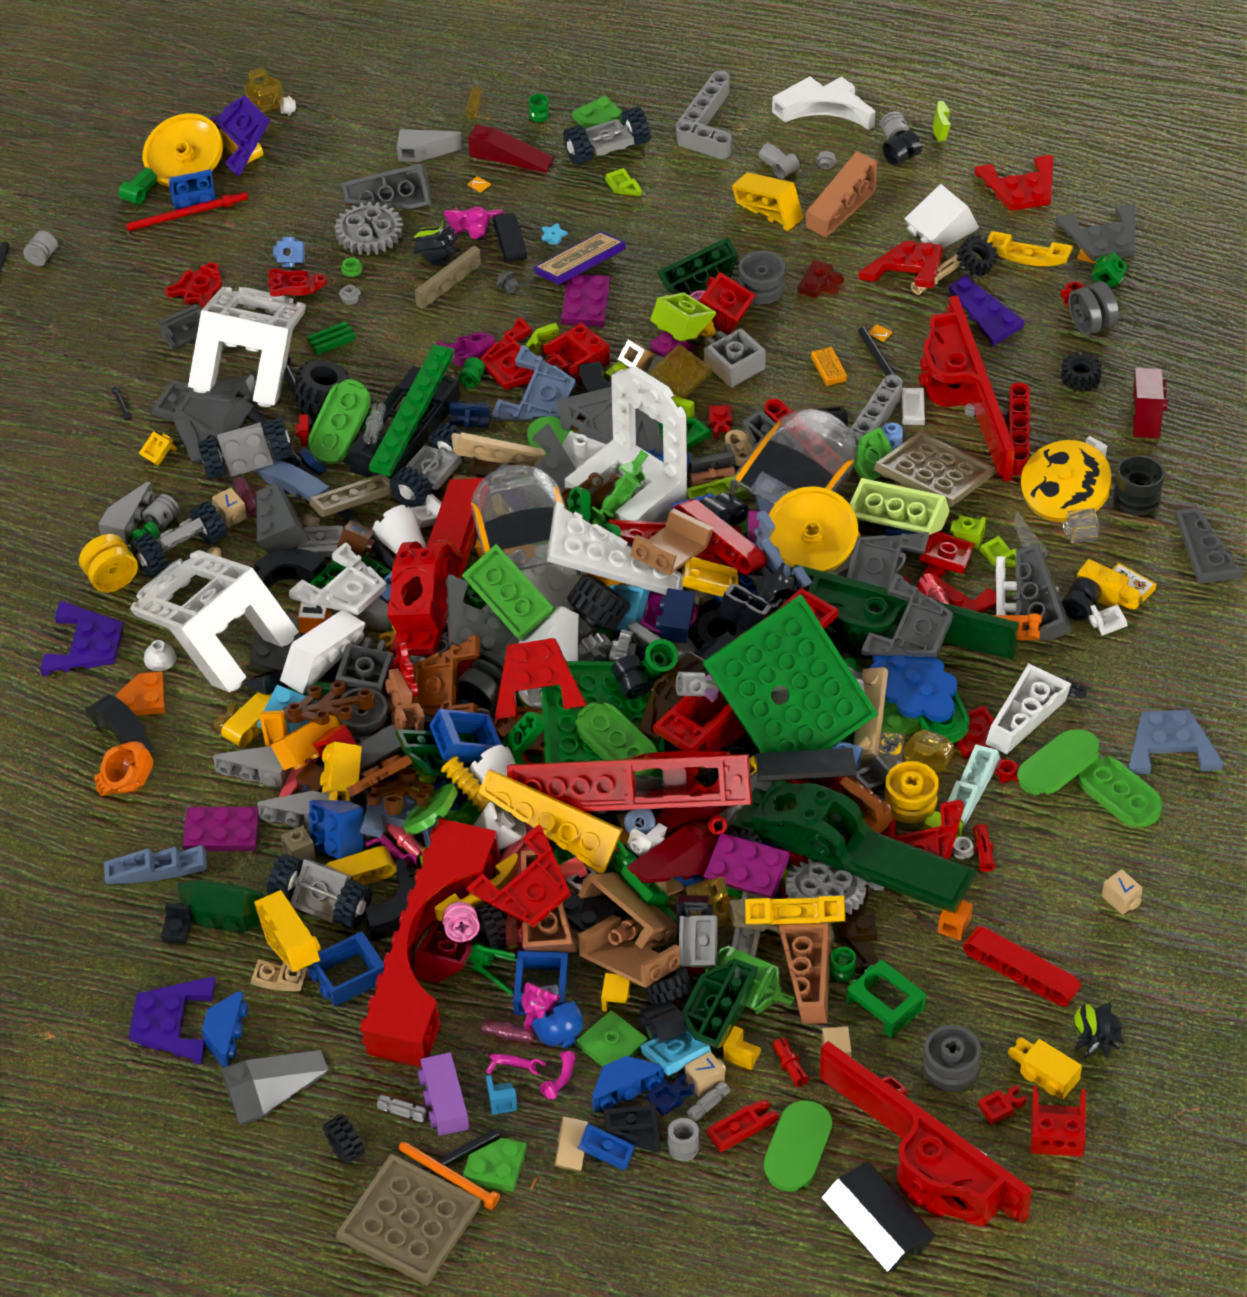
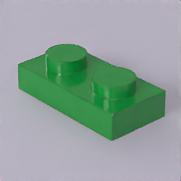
[620,865,669,905]

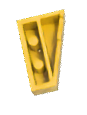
[732,172,804,231]
[254,890,321,972]

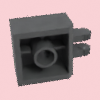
[335,637,394,697]

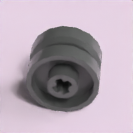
[738,250,786,305]
[1068,281,1119,335]
[337,687,390,743]
[923,1025,981,1092]

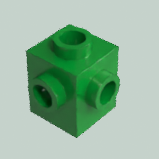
[1091,252,1127,288]

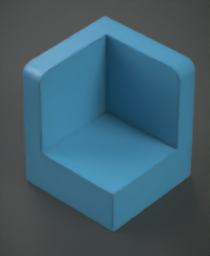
[486,1075,517,1115]

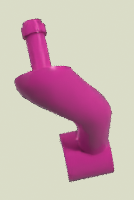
[365,834,418,868]
[540,1051,576,1099]
[486,1054,546,1075]

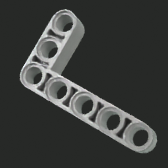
[676,71,731,159]
[805,375,903,461]

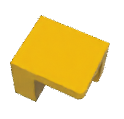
[601,973,631,1012]
[723,1026,761,1070]

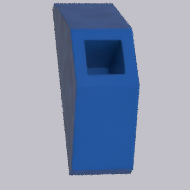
[202,991,248,1068]
[592,1056,664,1113]

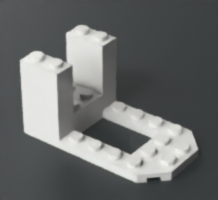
[188,287,306,407]
[565,366,687,546]
[130,550,299,693]

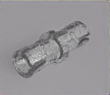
[363,403,386,444]

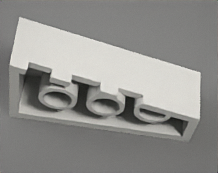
[280,610,365,694]
[985,663,1071,754]

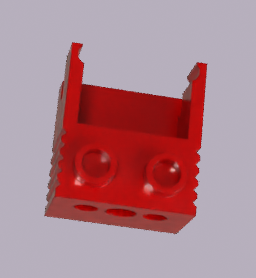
[699,272,756,335]
[543,322,610,384]
[1031,1086,1086,1157]

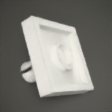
[562,431,607,469]

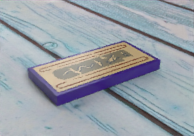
[533,231,626,285]

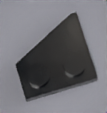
[563,892,623,933]
[604,1105,661,1153]

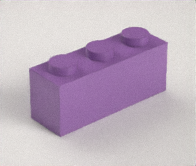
[417,1052,469,1136]

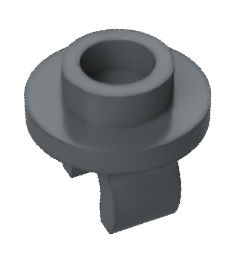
[496,271,518,294]

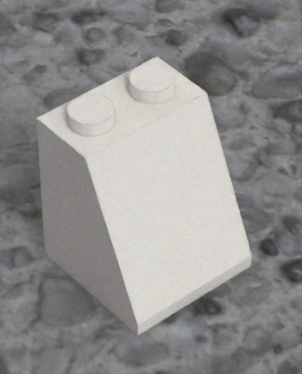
[904,184,979,249]
[519,606,579,661]

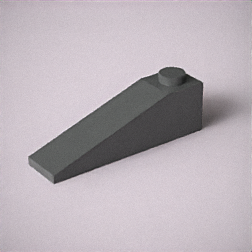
[341,163,431,209]
[1015,542,1072,641]
[221,1050,329,1126]

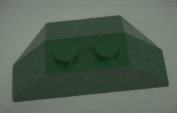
[657,237,738,295]
[395,729,479,776]
[178,880,268,932]
[682,958,758,1048]

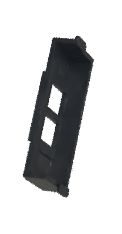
[348,365,461,480]

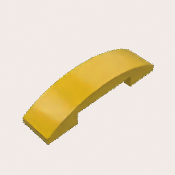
[987,231,1073,266]
[435,853,519,921]
[745,896,845,925]

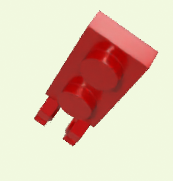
[706,1099,780,1153]

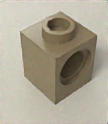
[281,825,316,861]

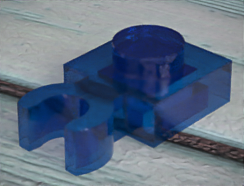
[647,1074,694,1117]

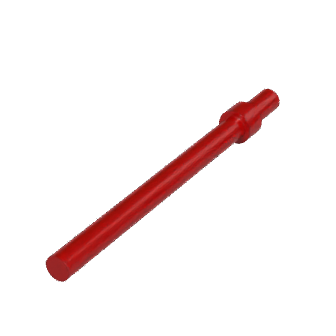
[126,191,248,231]

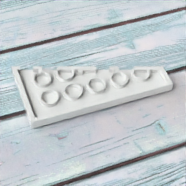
[547,501,683,595]

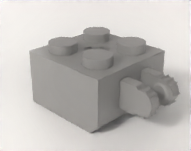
[704,328,766,388]

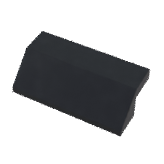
[754,748,857,782]
[822,1161,936,1272]

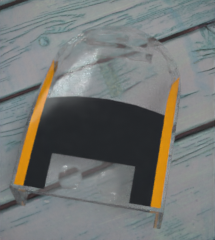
[729,409,857,505]
[471,465,581,575]

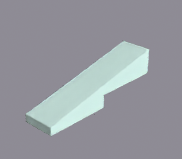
[948,744,1001,830]

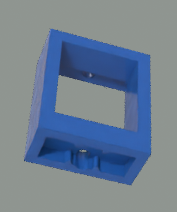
[429,709,502,764]
[308,931,385,1006]
[513,951,569,1016]

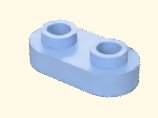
[881,422,903,450]

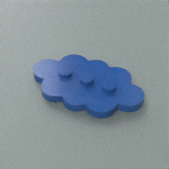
[869,655,957,722]

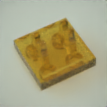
[649,344,712,399]

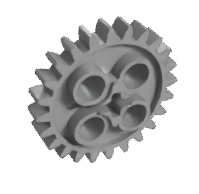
[335,202,403,256]
[785,859,866,914]

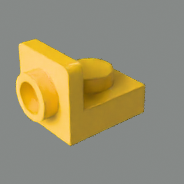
[139,431,178,466]

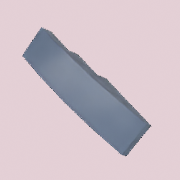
[254,459,330,502]
[104,845,207,884]

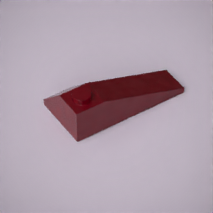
[468,124,554,173]
[652,781,731,839]
[627,820,718,883]
[414,919,471,983]

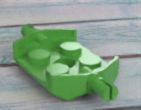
[592,450,649,525]
[701,946,796,1015]

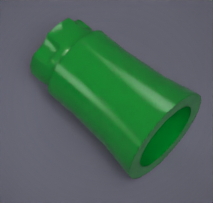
[642,639,678,679]

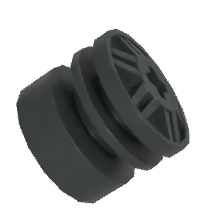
[1113,455,1165,515]
[456,651,505,714]

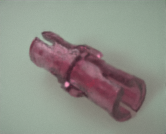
[232,477,257,517]
[481,1019,535,1045]

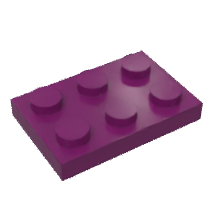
[561,274,610,327]
[182,807,259,851]
[703,833,790,899]

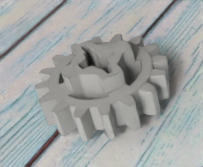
[609,629,637,661]
[578,633,613,661]

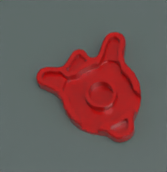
[165,262,223,308]
[268,268,327,297]
[391,642,418,700]

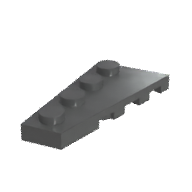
[1175,508,1244,583]

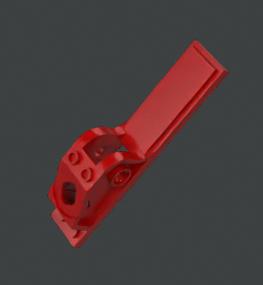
[919,296,1015,482]
[387,477,494,656]
[653,588,838,752]
[506,751,752,814]
[820,1041,1032,1227]

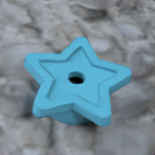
[542,223,568,244]

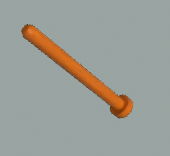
[399,1142,500,1210]

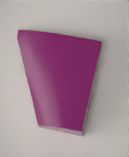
[436,332,495,367]

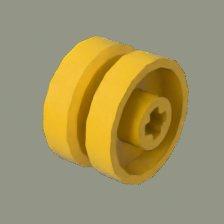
[78,534,138,593]
[885,761,938,824]

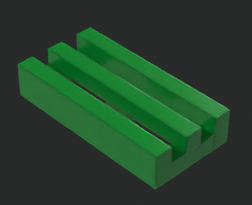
[307,321,356,355]

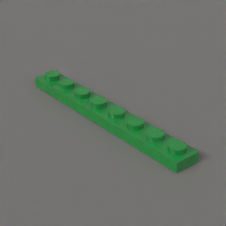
[369,344,455,476]

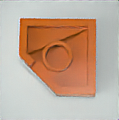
[116,671,165,716]

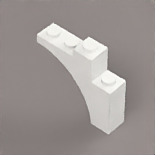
[772,77,875,130]

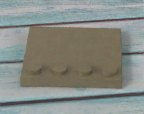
[874,431,996,508]
[336,1154,482,1286]

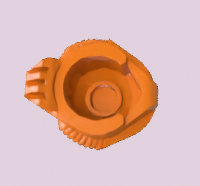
[94,742,154,796]

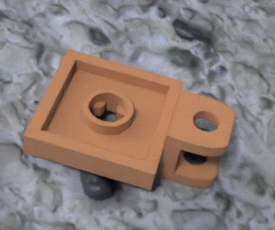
[385,669,425,730]

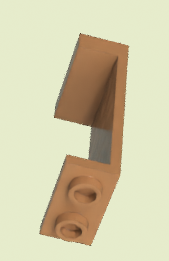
[630,509,713,576]
[578,872,677,949]
[579,915,680,988]

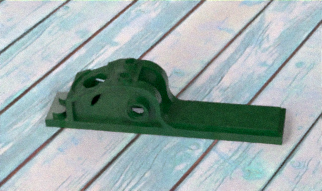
[792,564,1019,660]
[733,780,976,914]

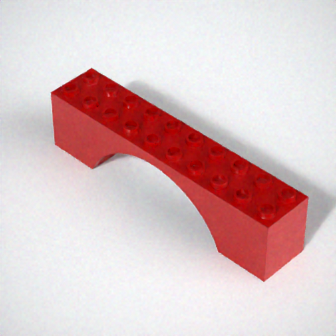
[360,818,500,1067]

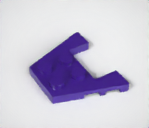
[209,95,270,176]
[40,601,124,676]
[129,977,216,1065]

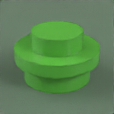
[341,258,362,277]

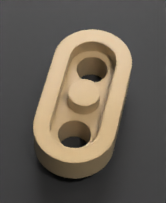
[725,430,754,467]

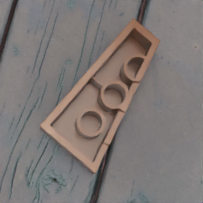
[805,151,877,237]
[521,850,577,953]
[779,923,831,1024]

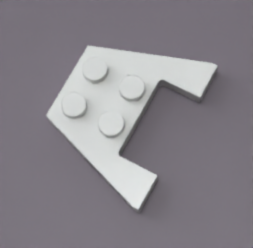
[289,542,386,615]

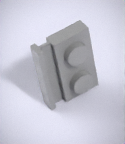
[297,526,343,557]
[679,915,718,967]

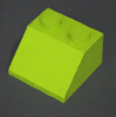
[650,293,716,341]

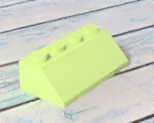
[850,478,950,535]

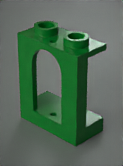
[846,959,926,1038]

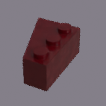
[1133,368,1168,439]

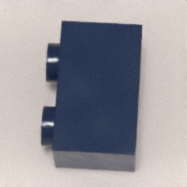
[656,588,695,643]

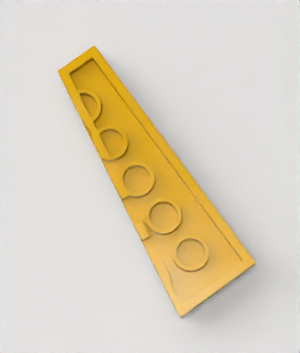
[479,769,623,874]

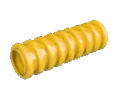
[441,756,491,812]

